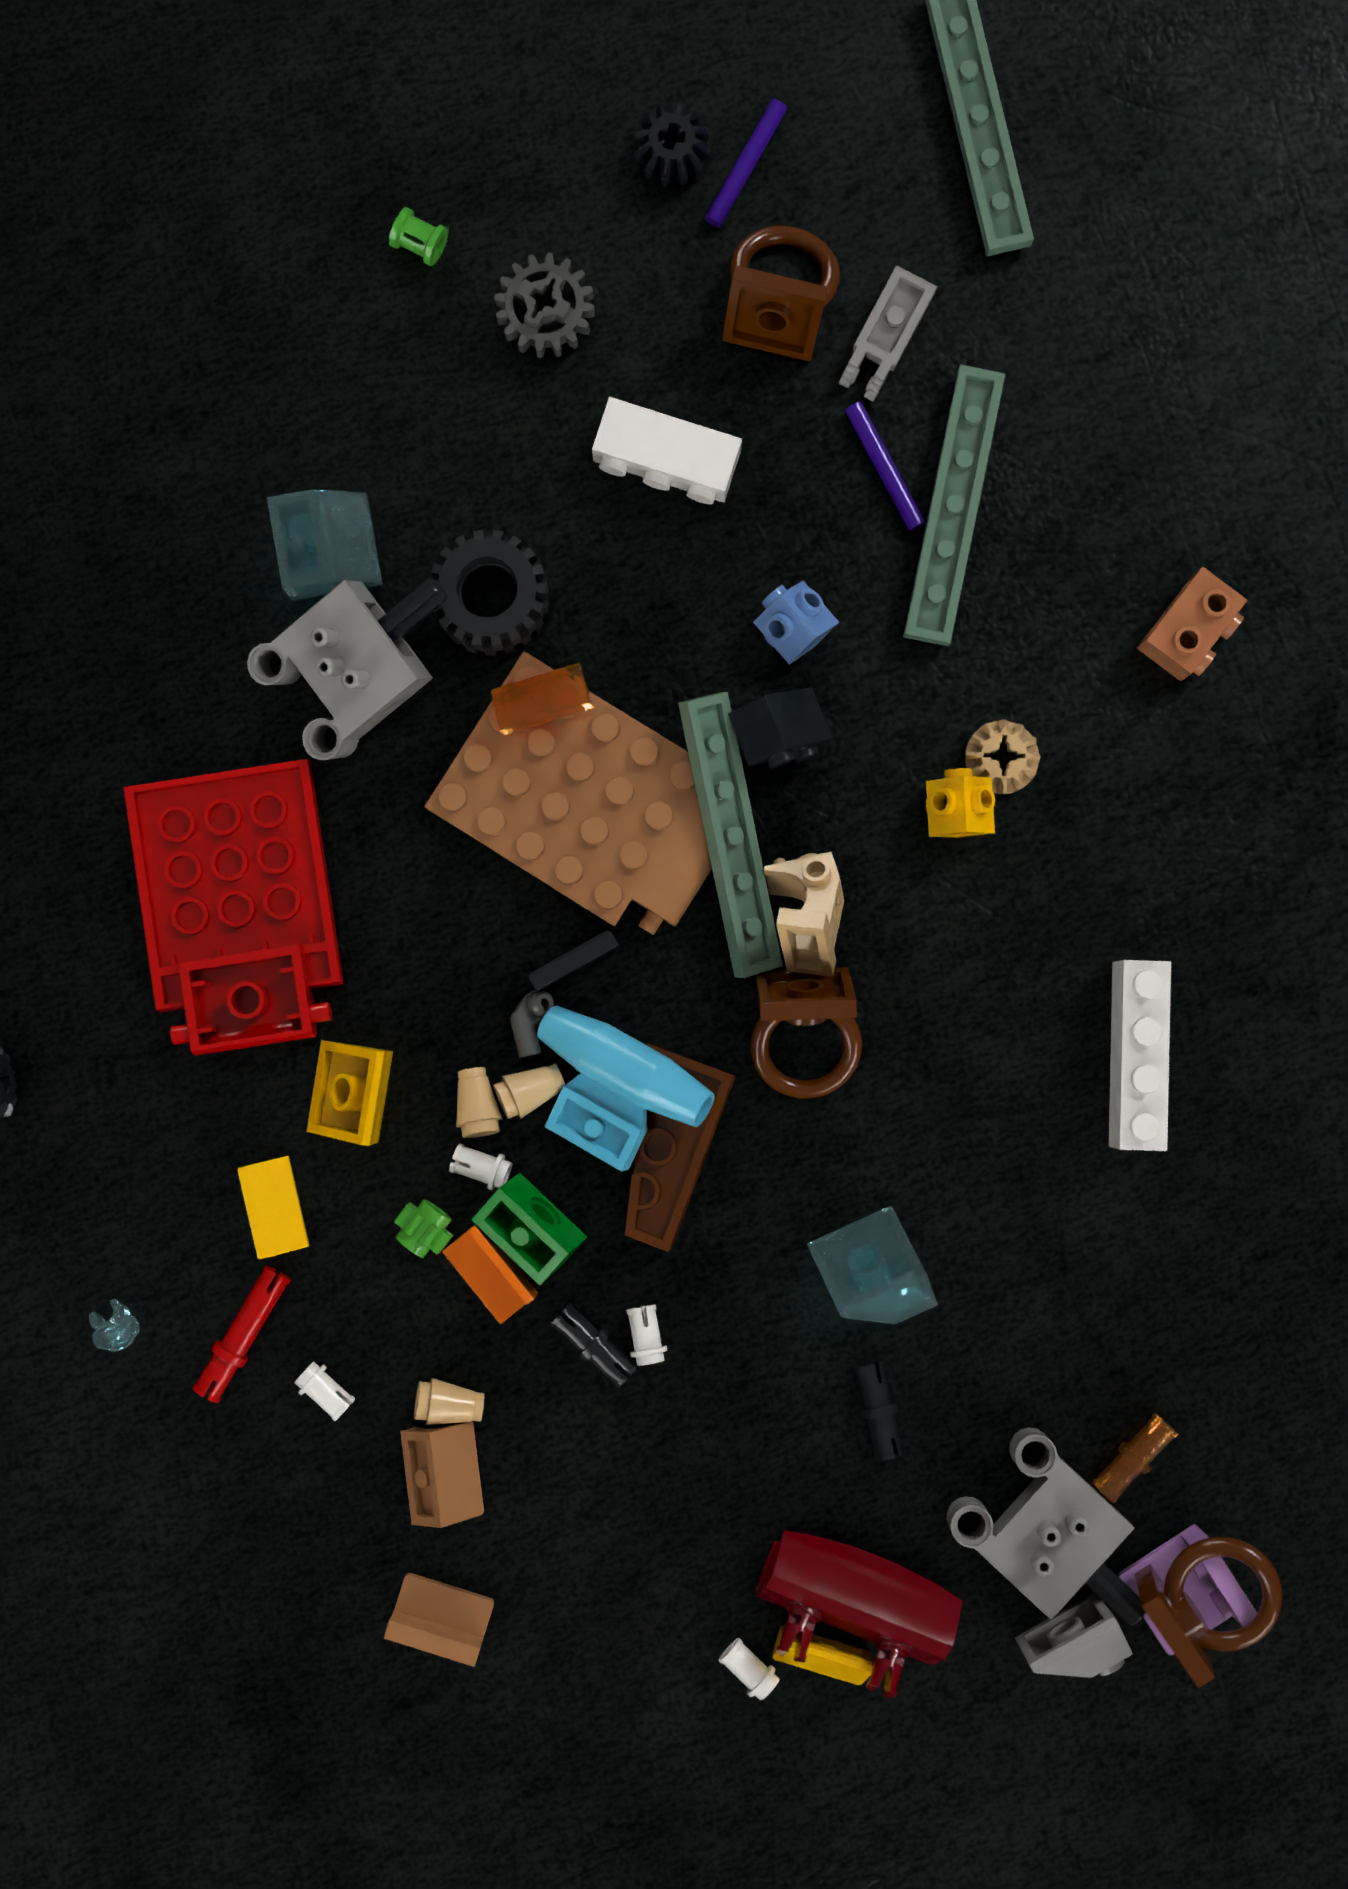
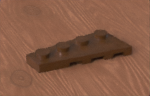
[625,1043,736,1252]

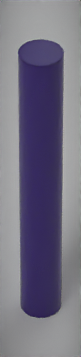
[705,99,787,228]
[845,401,926,532]

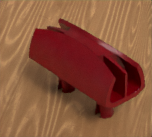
[756,1531,962,1698]

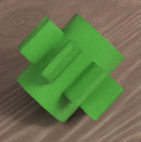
[394,1199,453,1258]

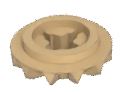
[965,719,1041,794]

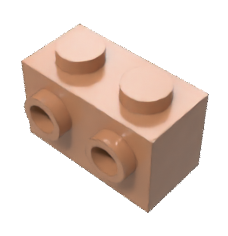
[1137,566,1247,681]

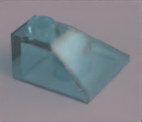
[807,1206,938,1324]

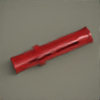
[192,1265,291,1403]

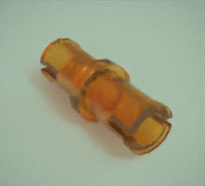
[1092,1413,1178,1503]

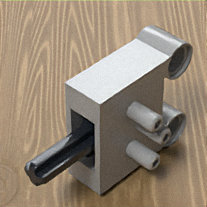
[247,578,447,760]
[946,1427,1146,1625]

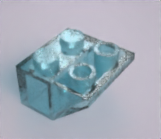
[267,489,383,601]

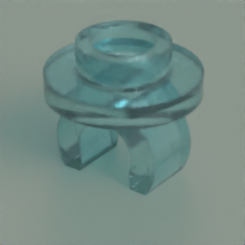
[89,1298,140,1352]

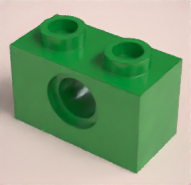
[472,1173,587,1285]

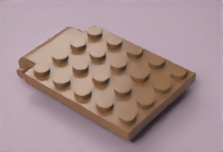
[424,651,712,935]

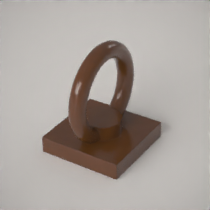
[722,226,840,362]
[750,967,862,1099]
[1135,1537,1282,1688]

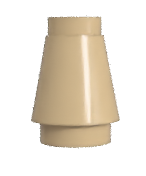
[493,1064,565,1119]
[456,1067,502,1138]
[414,1378,484,1425]

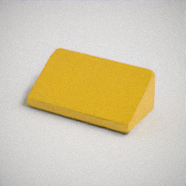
[238,1156,309,1260]
[772,1625,874,1685]

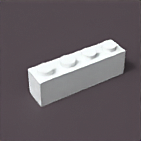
[1109,960,1171,1151]

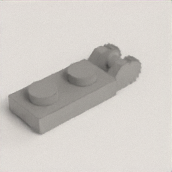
[839,265,937,401]

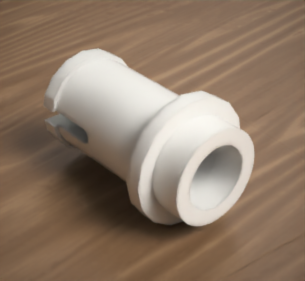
[449,1144,512,1190]
[626,1304,667,1366]
[294,1361,355,1421]
[718,1638,779,1701]

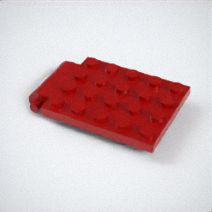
[123,759,344,1056]

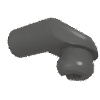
[510,990,554,1058]

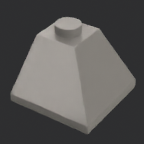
[1015,1593,1133,1678]

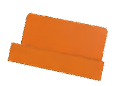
[442,1224,538,1325]

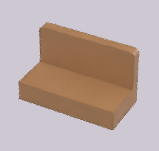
[400,1422,484,1528]
[384,1573,494,1667]

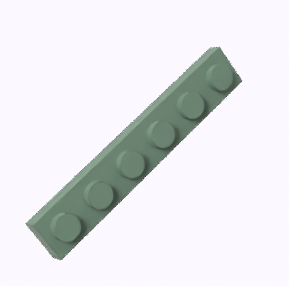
[925,0,1034,256]
[903,365,1005,646]
[678,692,783,978]

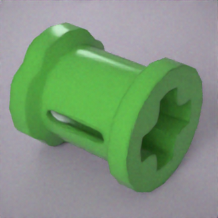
[389,207,449,266]

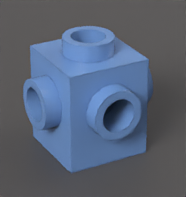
[753,581,839,665]

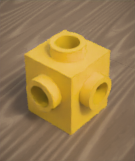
[926,768,995,838]

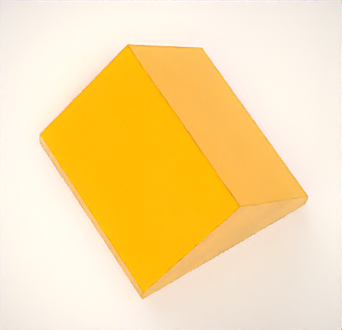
[306,1040,393,1146]

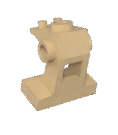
[764,852,844,977]

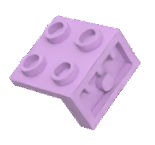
[1118,1524,1257,1655]

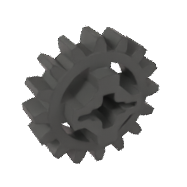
[494,253,595,358]

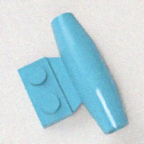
[537,1005,715,1172]

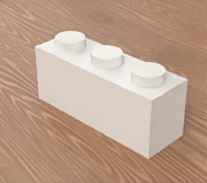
[592,397,742,504]

